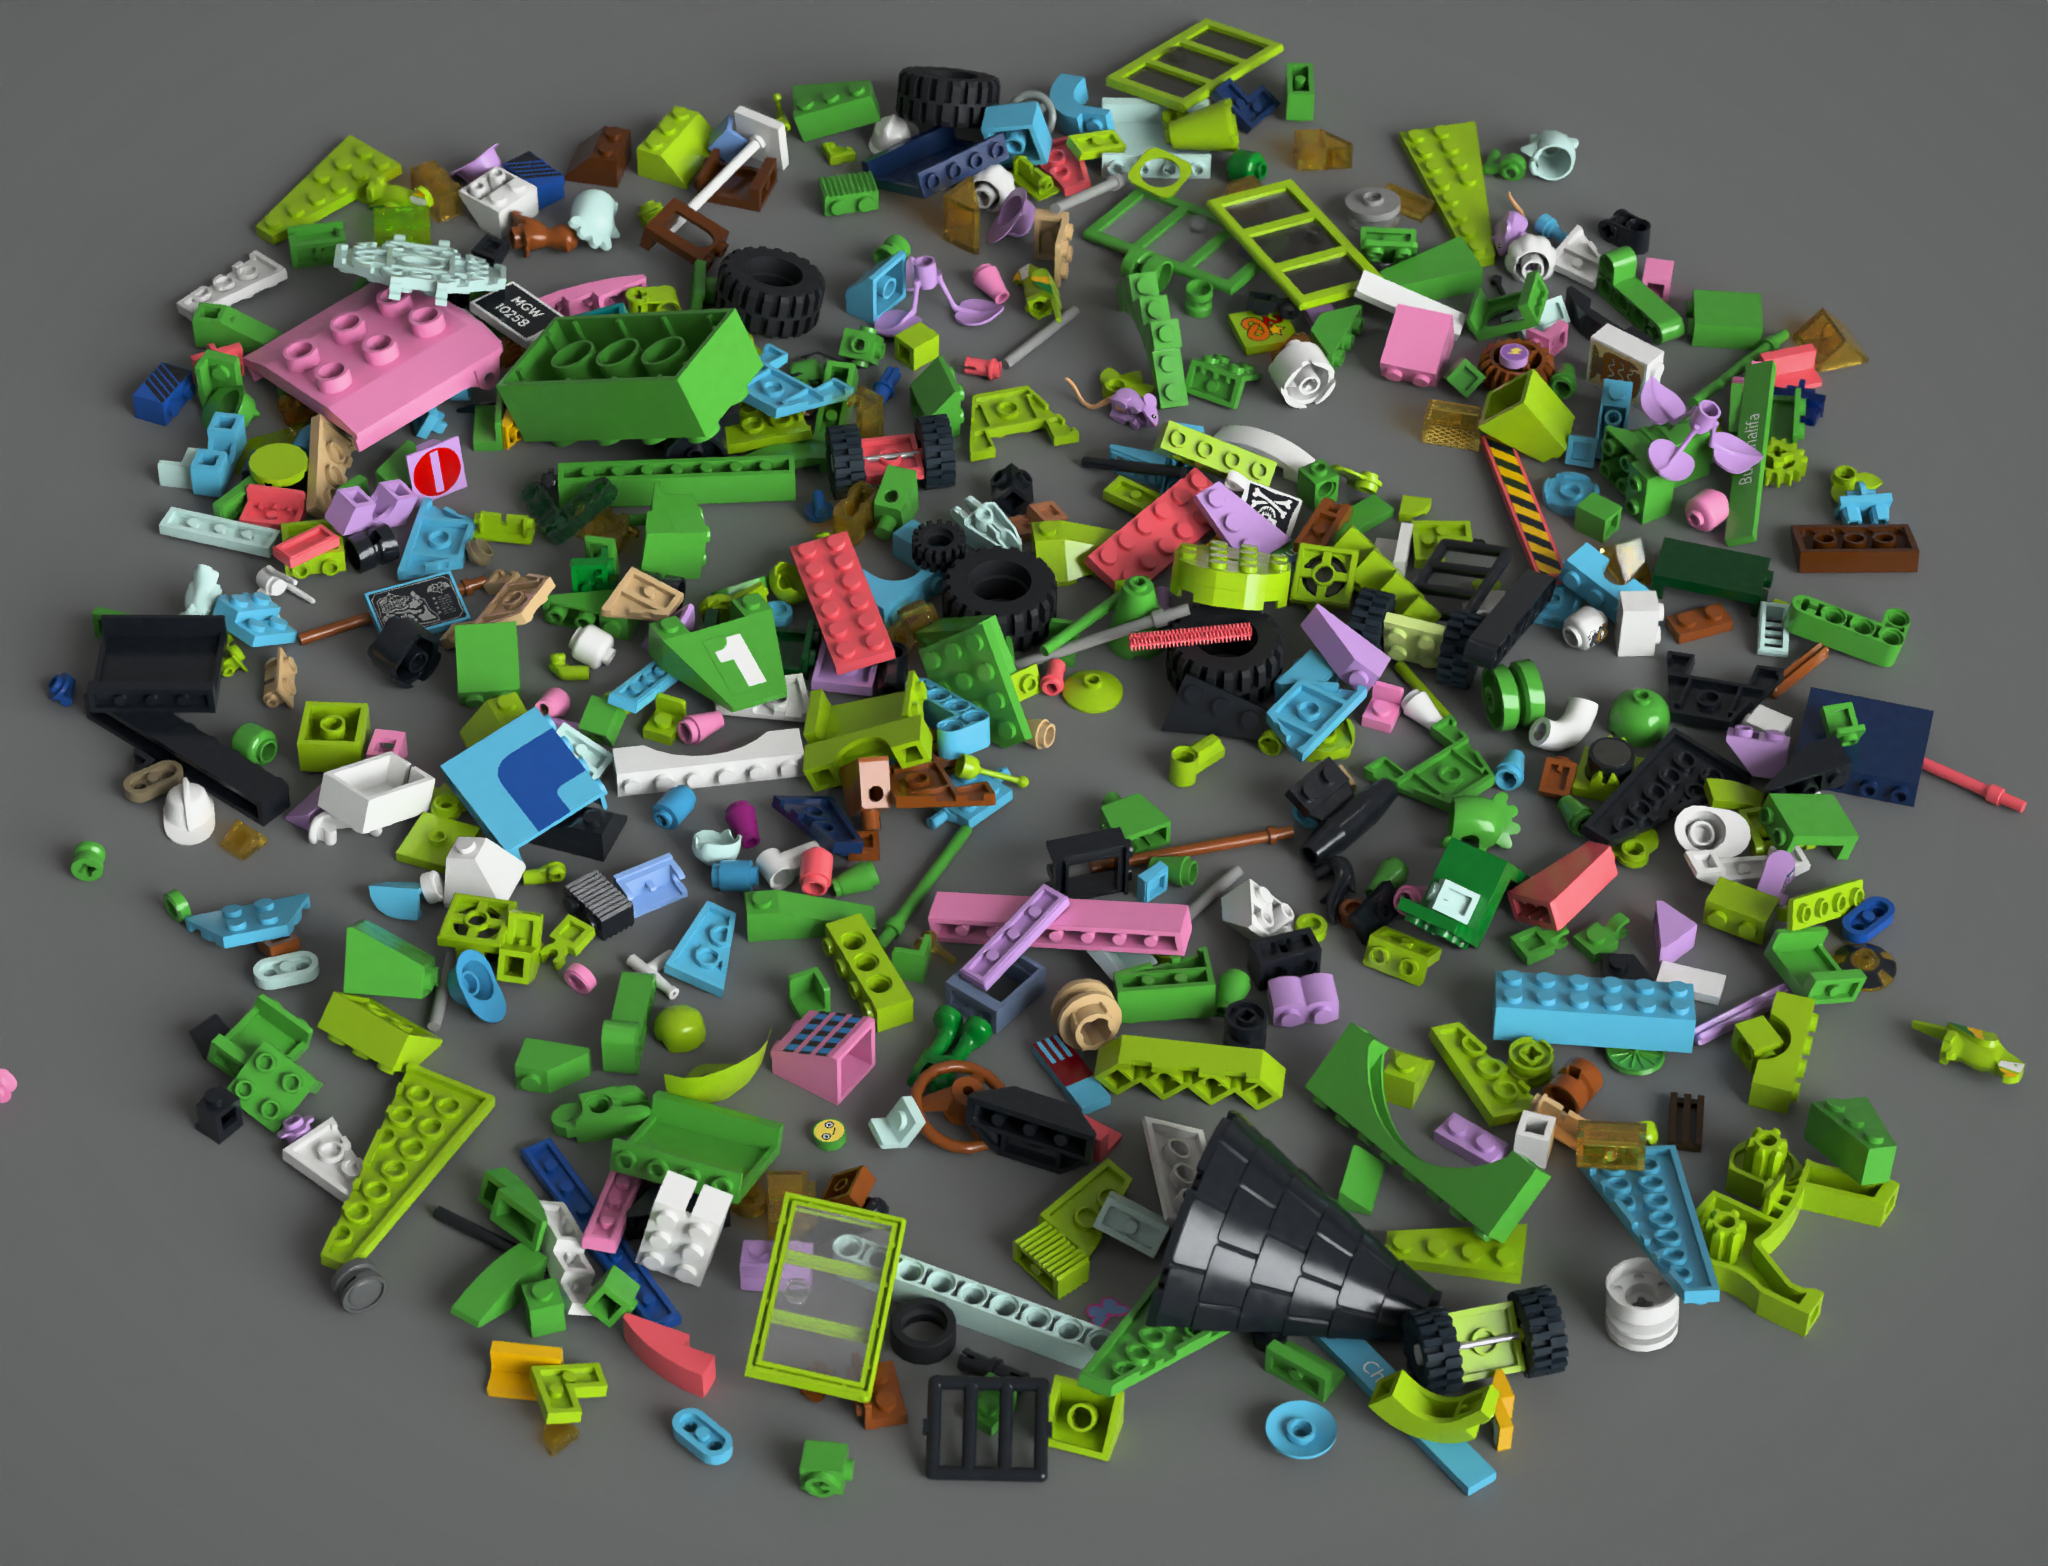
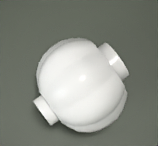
[965,164,1016,212]
[1504,234,1557,283]

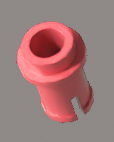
[964,356,1002,381]
[1040,658,1066,696]

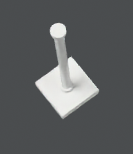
[670,105,789,233]

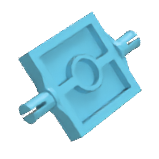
[926,766,1013,830]

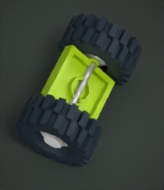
[1402,1285,1569,1396]

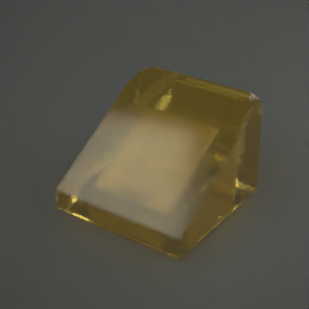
[219,819,269,861]

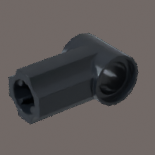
[877,641,908,696]

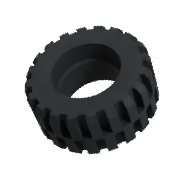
[896,66,1001,128]
[713,246,826,339]
[942,546,1057,653]
[1166,604,1284,704]

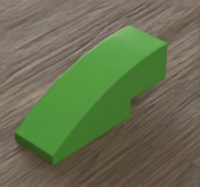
[477,1167,548,1252]
[451,1242,548,1328]

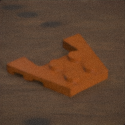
[889,748,996,809]

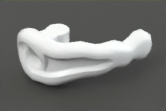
[308,811,382,845]

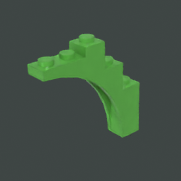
[1115,271,1189,410]

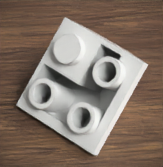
[1221,879,1294,940]

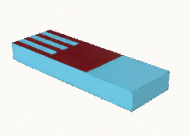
[1032,1034,1111,1115]

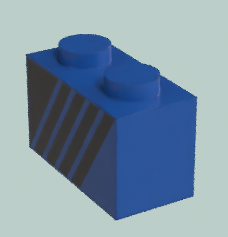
[503,151,565,210]
[132,362,196,427]

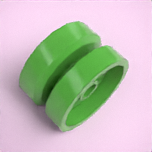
[1481,659,1545,732]

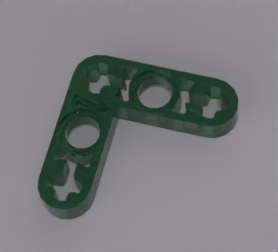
[521,477,618,545]

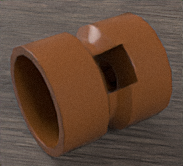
[1542,1057,1603,1114]

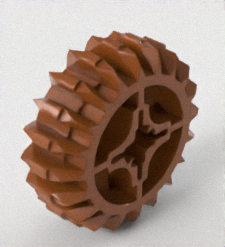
[1478,337,1555,391]

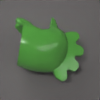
[1439,792,1521,852]

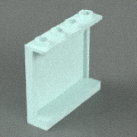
[1102,97,1211,179]

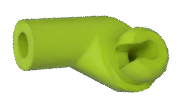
[548,652,590,681]

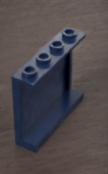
[861,125,1009,199]
[1795,687,1934,807]

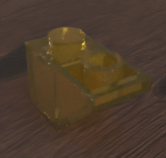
[1293,129,1353,172]

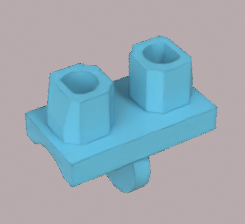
[1834,481,1893,525]

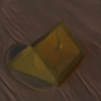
[943,177,980,255]
[1793,307,1869,373]

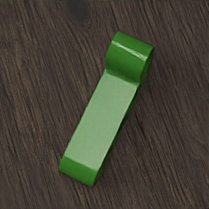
[1597,245,1685,345]
[1783,595,1911,667]
[601,971,656,1075]

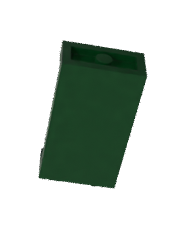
[1651,537,1774,617]
[702,608,821,680]

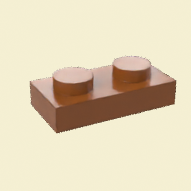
[1665,603,1734,644]

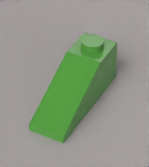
[813,360,859,441]

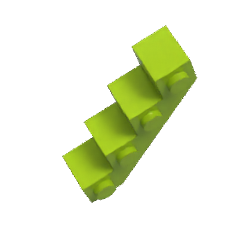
[1331,524,1441,623]
[1094,1034,1286,1111]

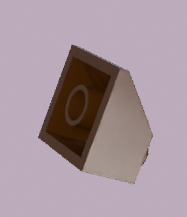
[564,126,632,188]

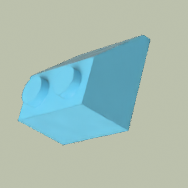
[845,250,906,325]

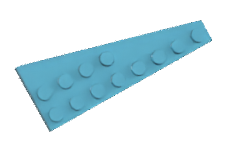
[1576,1145,1720,1305]

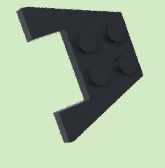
[1667,650,1784,731]

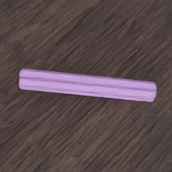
[1694,982,1795,1046]

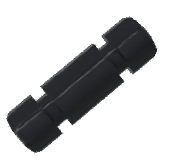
[540,468,558,491]

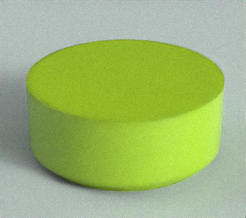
[1295,913,1327,943]

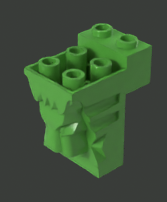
[1599,417,1713,525]

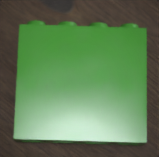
[609,1090,784,1205]

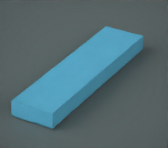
[607,660,678,714]

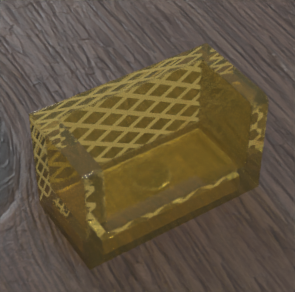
[1422,399,1484,452]

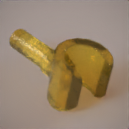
[913,930,958,965]

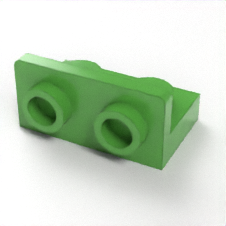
[193,349,243,409]

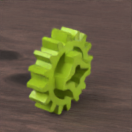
[1763,437,1808,488]

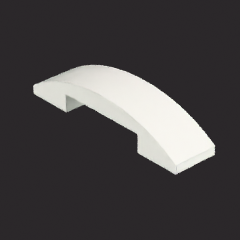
[1214,425,1316,483]
[1684,845,1811,887]

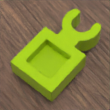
[539,914,596,970]

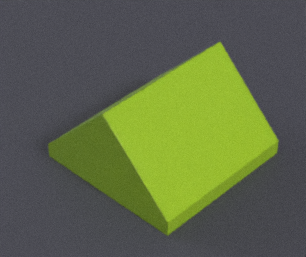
[1048,1374,1125,1462]

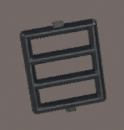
[1412,538,1514,624]
[923,1375,1052,1482]

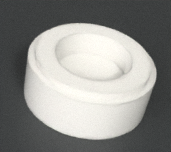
[420,870,444,904]

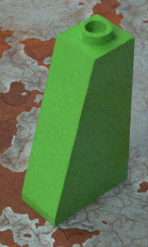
[1379,236,1483,301]

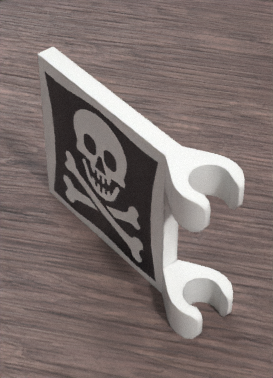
[1210,470,1303,537]

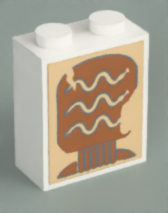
[1586,323,1664,409]

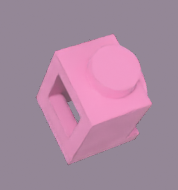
[366,729,408,759]

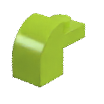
[496,909,544,985]

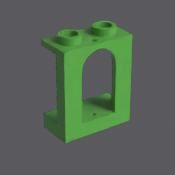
[1466,270,1549,342]

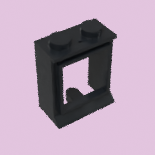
[1045,827,1133,899]

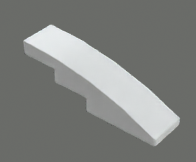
[539,1200,596,1316]

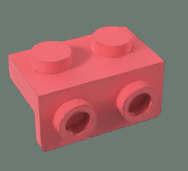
[239,484,308,534]

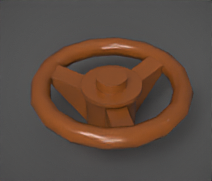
[910,1060,1005,1155]

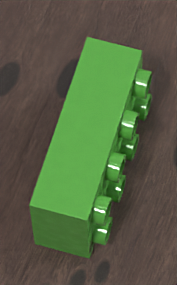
[496,308,764,447]

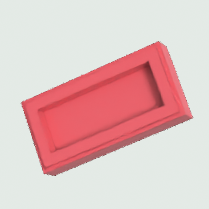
[272,524,340,569]

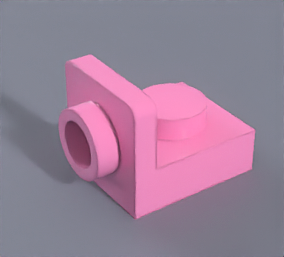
[1525,319,1569,357]
[1361,681,1404,734]

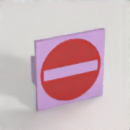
[405,435,467,507]

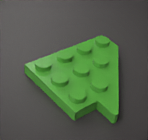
[918,621,1033,749]

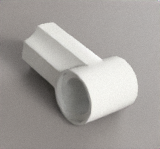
[755,840,820,890]

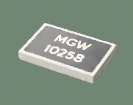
[470,281,563,350]

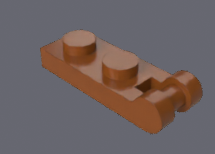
[1293,497,1353,552]

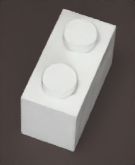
[1614,591,1664,657]

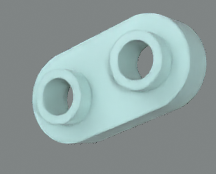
[253,951,320,990]

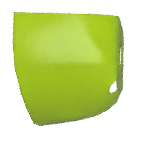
[664,1026,772,1104]

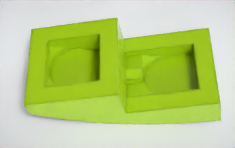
[1703,778,1762,813]

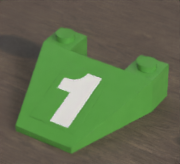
[648,592,787,713]

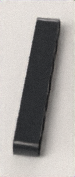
[1463,569,1556,671]

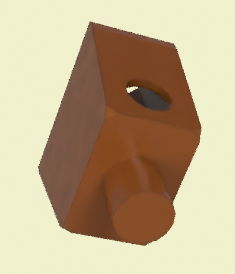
[839,756,892,831]

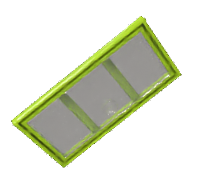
[744,1192,907,1403]

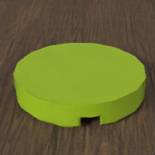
[248,443,308,488]

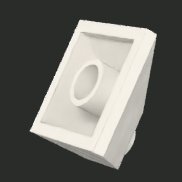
[443,837,526,908]

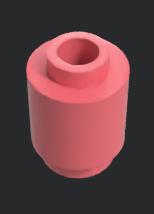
[799,847,833,896]

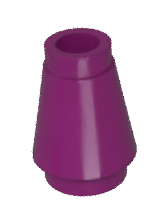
[725,800,760,849]

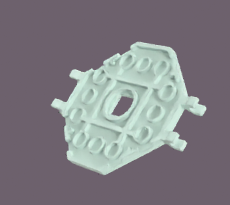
[333,234,506,306]

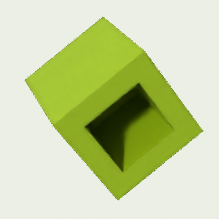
[894,322,939,371]

